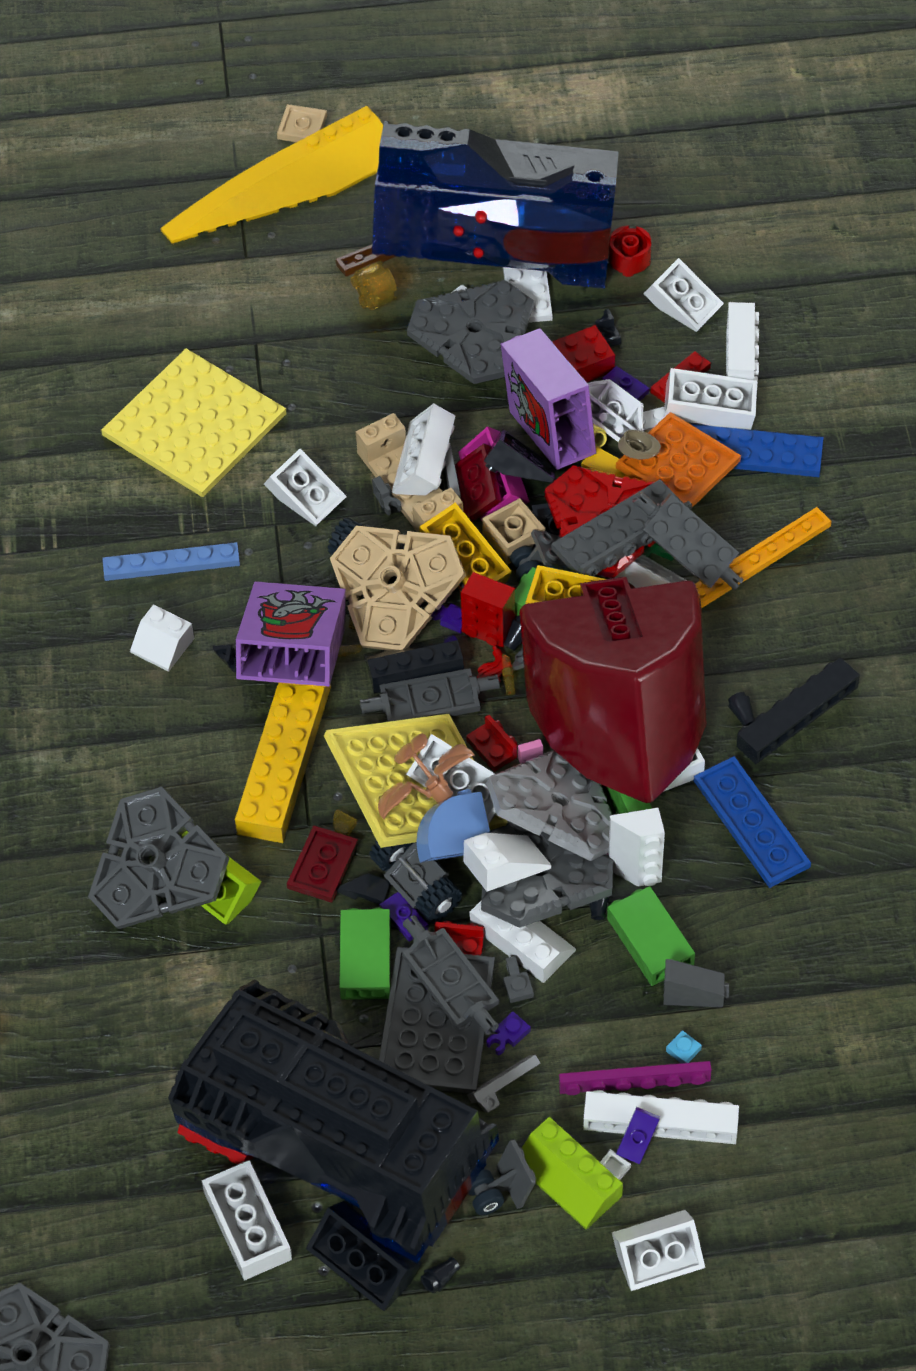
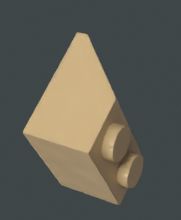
[482,498,545,565]

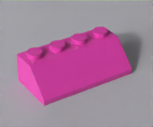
[458,426,529,521]

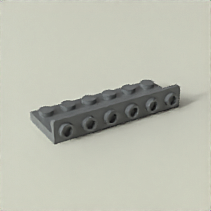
[551,479,692,577]

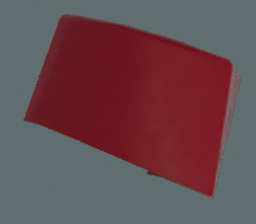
[520,577,707,803]

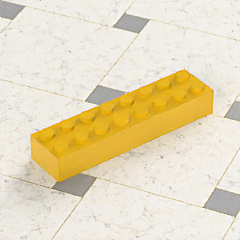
[235,683,331,843]

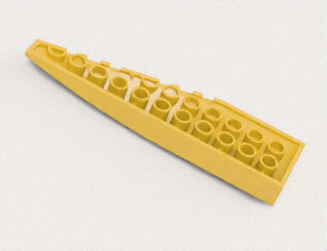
[161,106,383,244]

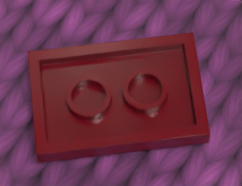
[455,444,502,522]
[287,825,359,903]

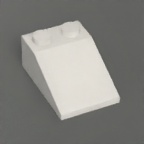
[643,258,724,332]
[264,449,347,526]
[463,833,551,891]

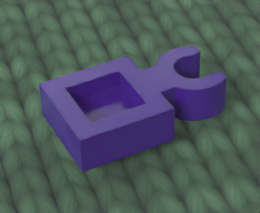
[431,603,462,633]
[486,1011,531,1056]

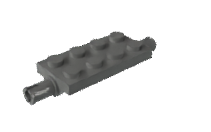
[632,491,743,590]
[359,668,500,722]
[402,915,499,1035]

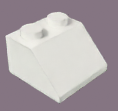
[130,604,194,672]

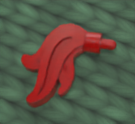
[477,646,510,683]

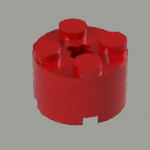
[609,226,652,277]

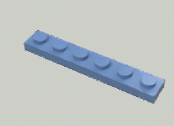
[103,542,240,581]

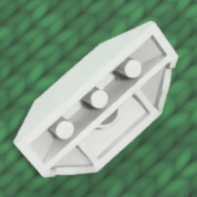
[587,379,643,442]

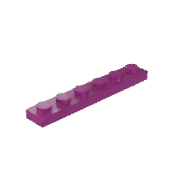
[559,1061,711,1095]

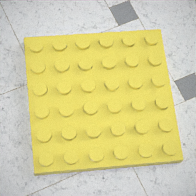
[101,349,287,497]
[324,714,508,848]

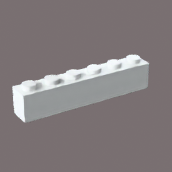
[583,1090,739,1144]

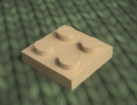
[277,104,327,142]

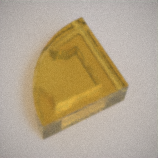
[333,809,357,836]

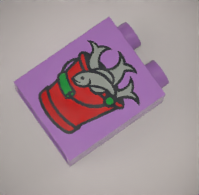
[501,328,596,470]
[236,582,346,687]

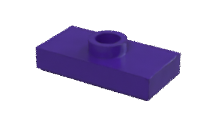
[602,366,649,401]
[379,892,428,942]
[616,1107,660,1164]

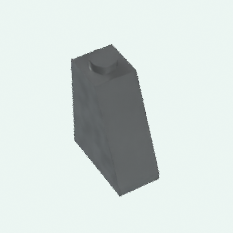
[663,959,729,1007]

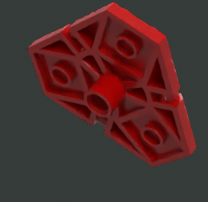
[544,465,669,578]

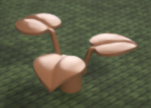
[378,733,475,819]

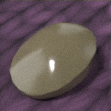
[618,430,661,459]

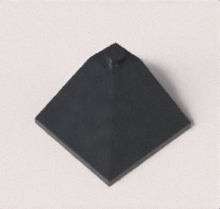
[484,429,556,483]

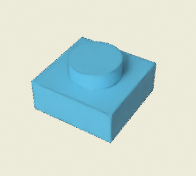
[666,1030,702,1063]

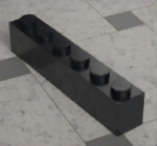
[736,657,860,764]

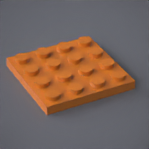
[616,412,741,507]

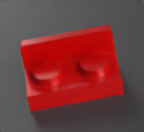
[466,715,518,772]
[435,921,484,956]

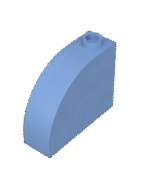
[417,789,490,863]

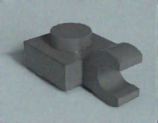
[372,476,401,516]
[503,956,534,1003]

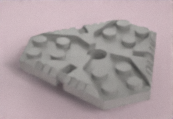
[486,750,612,861]

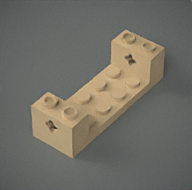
[356,413,463,532]

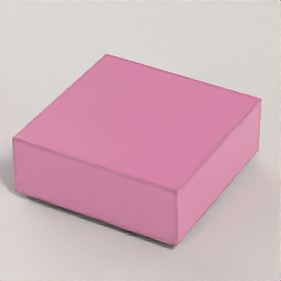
[518,739,543,764]

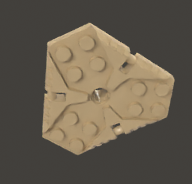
[330,526,466,650]

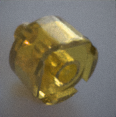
[351,261,397,310]

